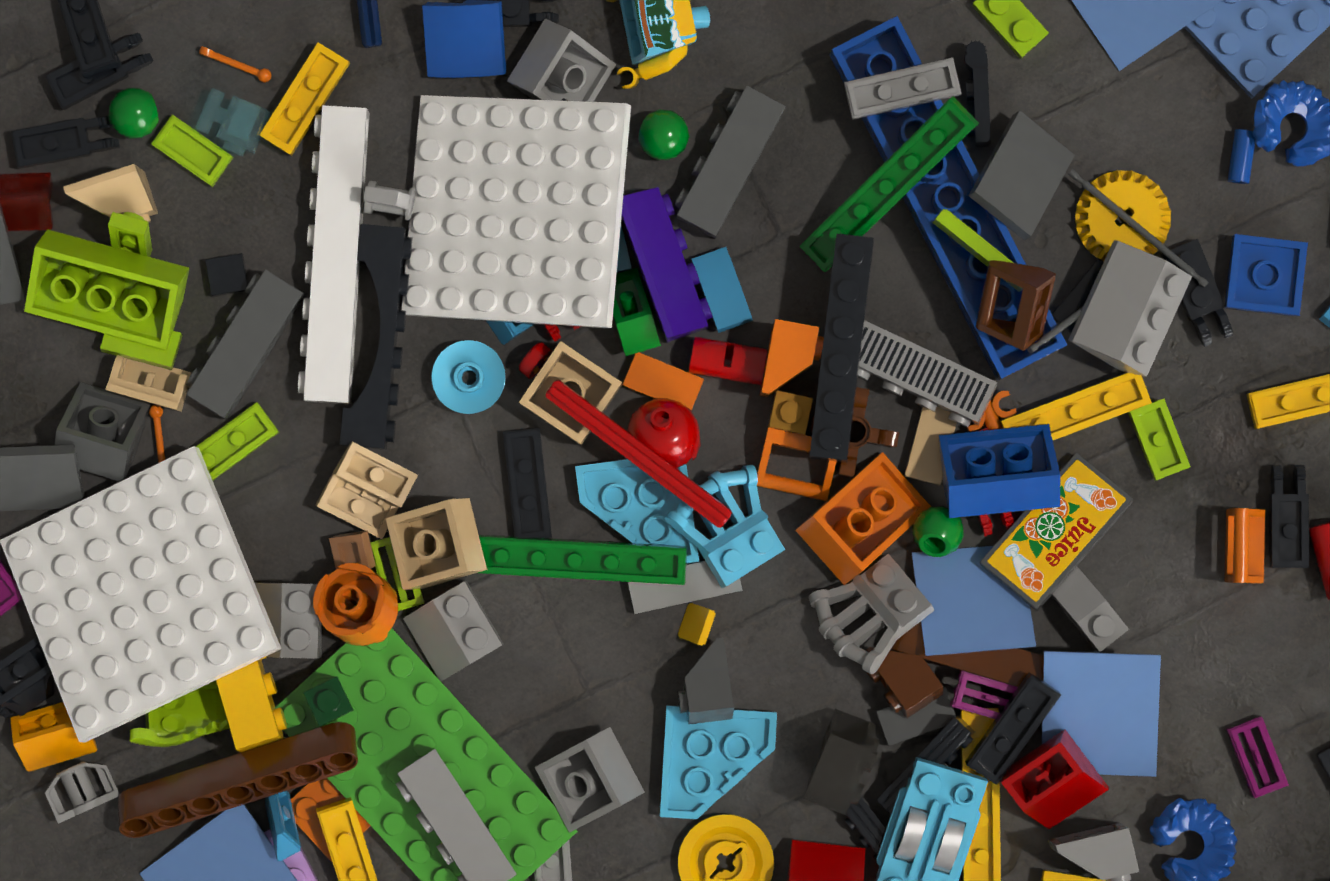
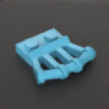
[665,465,785,588]

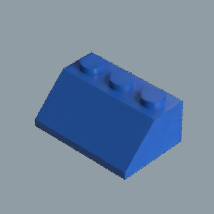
[939,424,1060,518]

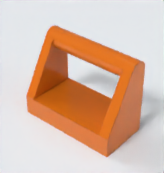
[757,427,836,501]
[1225,508,1265,583]

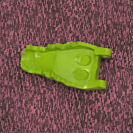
[130,680,230,747]

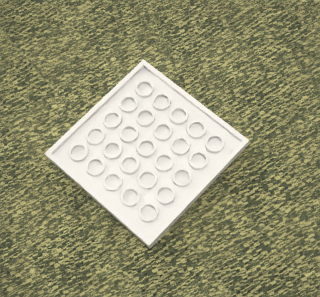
[402,95,631,328]
[0,446,281,743]

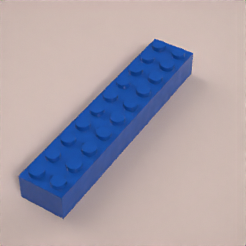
[829,16,1067,381]

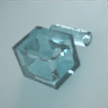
[195,88,271,157]

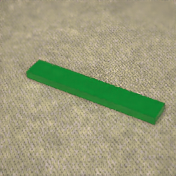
[800,96,979,273]
[478,535,687,585]

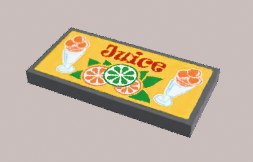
[980,453,1133,611]

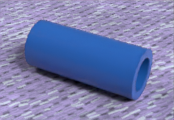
[1227,129,1256,184]

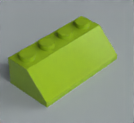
[24,229,189,350]

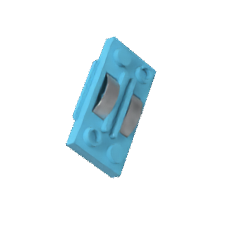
[875,757,988,881]

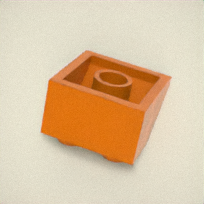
[760,319,824,397]

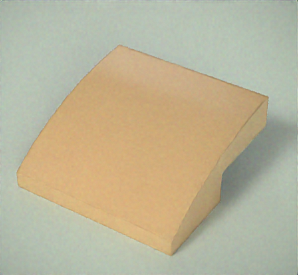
[315,441,418,539]

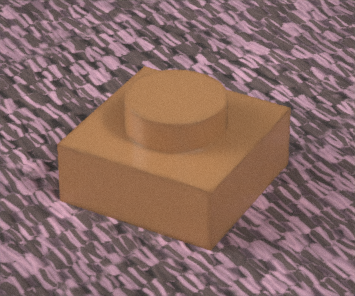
[329,530,376,569]

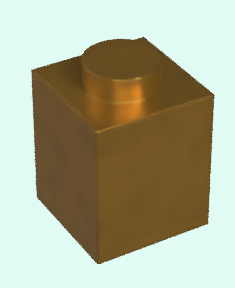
[768,391,813,435]

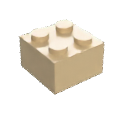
[519,341,622,445]
[386,498,487,590]

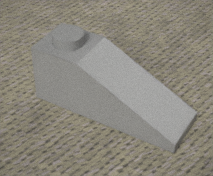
[1051,567,1129,652]

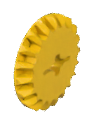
[1075,170,1171,262]
[678,814,774,881]

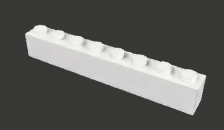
[298,105,370,404]

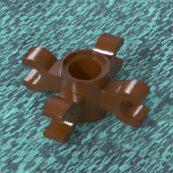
[808,387,899,477]

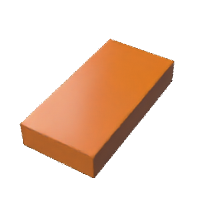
[622,352,704,411]

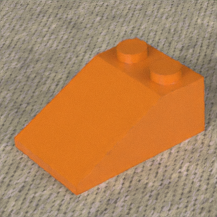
[795,452,931,585]

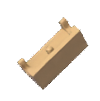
[105,355,192,412]

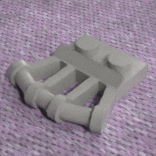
[809,553,935,674]

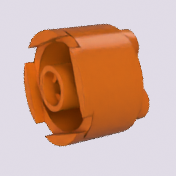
[313,563,398,646]

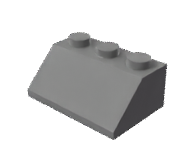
[1068,240,1192,377]

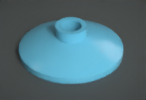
[432,340,506,414]

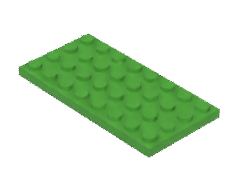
[275,628,578,881]

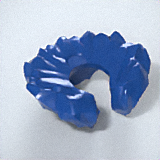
[1252,80,1330,166]
[1150,798,1238,881]

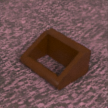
[976,260,1056,351]

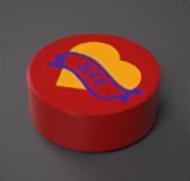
[519,342,553,379]

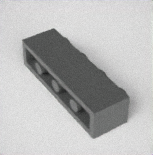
[674,86,786,239]
[186,269,306,420]

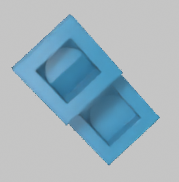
[692,247,753,333]

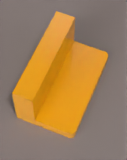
[10,702,97,772]

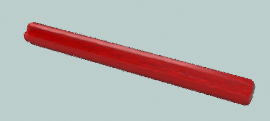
[545,380,732,528]

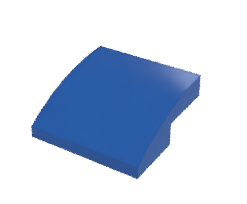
[422,0,506,78]

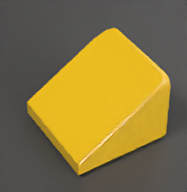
[678,603,716,646]

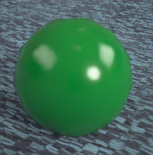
[108,88,159,139]
[638,109,690,160]
[913,506,964,557]

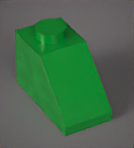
[613,268,661,356]

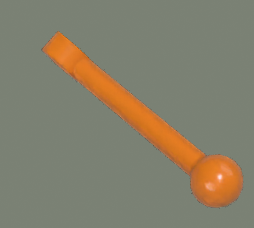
[199,46,272,83]
[149,404,165,463]

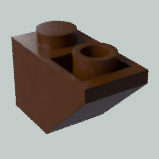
[866,647,943,719]

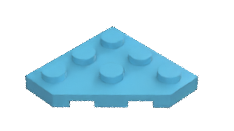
[575,459,699,563]
[660,705,777,819]

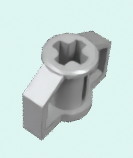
[363,180,415,220]
[44,762,120,824]

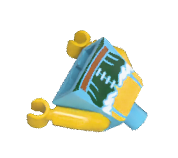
[606,0,710,89]

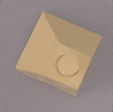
[63,164,158,222]

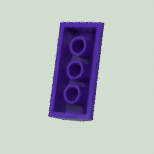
[621,187,713,343]

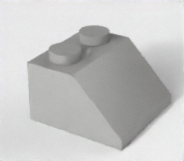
[507,19,616,102]
[403,581,504,681]
[254,582,322,659]
[535,727,645,833]
[1048,823,1139,881]

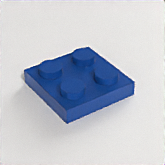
[1224,234,1308,316]

